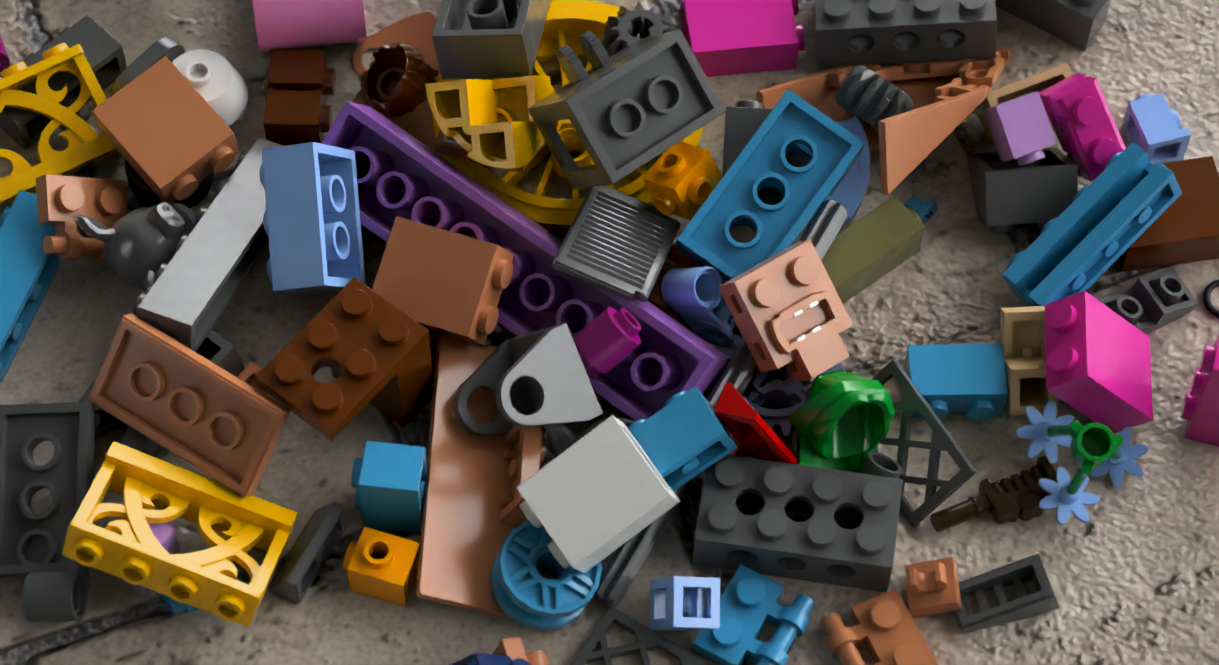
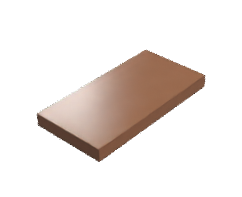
[87,313,291,498]

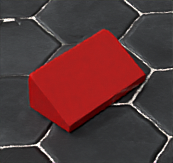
[713,382,798,464]

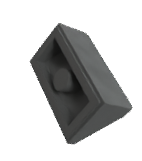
[267,501,346,605]

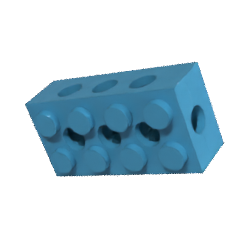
[677,89,865,281]

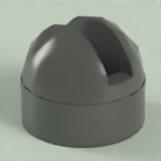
[860,452,903,479]

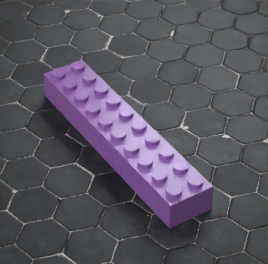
[321,101,730,421]

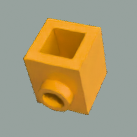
[343,526,420,607]

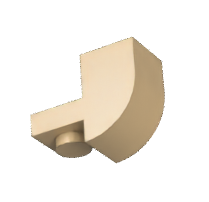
[1000,306,1058,416]

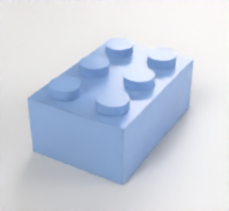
[259,142,366,296]

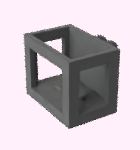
[528,29,726,189]

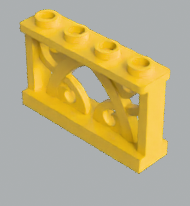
[0,43,119,208]
[62,441,298,627]

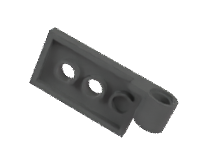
[0,402,96,622]

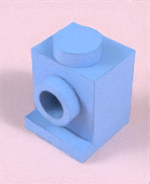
[1121,93,1191,164]
[650,576,720,631]

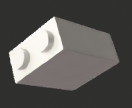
[516,415,680,573]

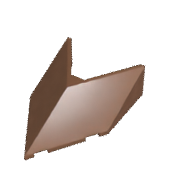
[756,47,1012,195]

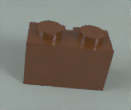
[263,49,336,146]

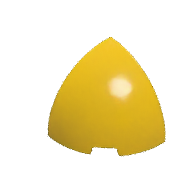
[425,75,551,169]

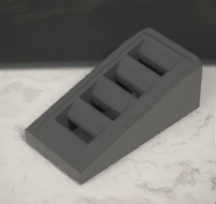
[954,553,1059,634]

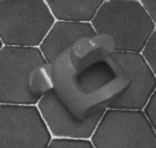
[73,202,197,292]

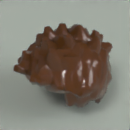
[356,42,438,117]

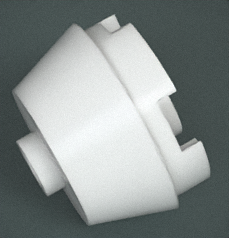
[172,49,248,126]

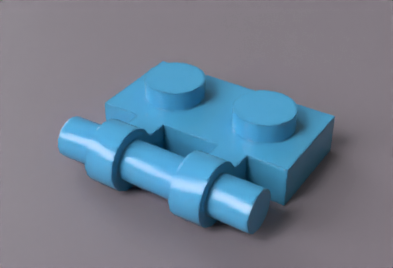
[692,564,814,665]

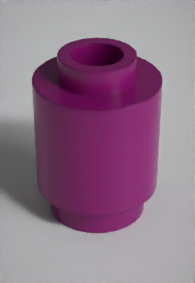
[574,307,641,378]

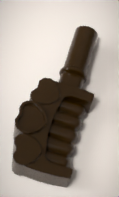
[930,455,1057,532]

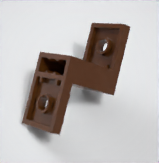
[255,277,496,441]

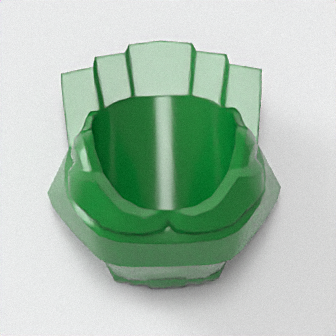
[788,371,895,473]

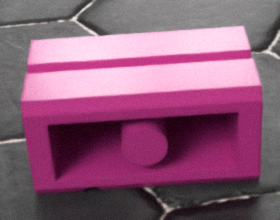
[1039,73,1126,182]

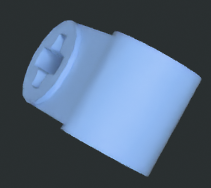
[661,266,736,347]

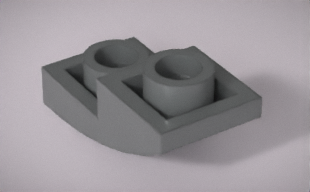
[1097,268,1199,334]

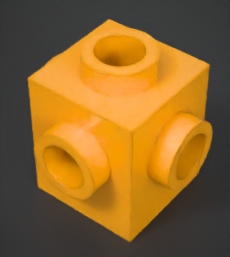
[642,141,723,221]

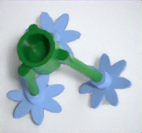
[1015,400,1148,525]

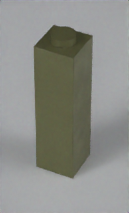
[822,196,925,304]

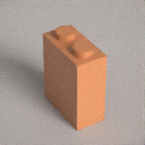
[92,56,240,203]
[372,216,514,345]

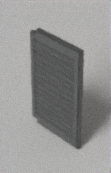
[551,185,680,302]

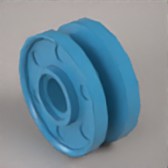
[490,520,602,631]

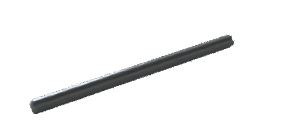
[594,199,847,607]

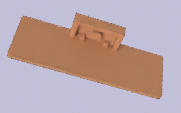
[416,333,546,618]

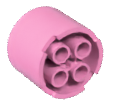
[252,0,367,53]

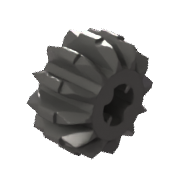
[602,2,677,57]
[835,66,914,132]

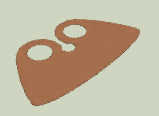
[352,12,441,151]

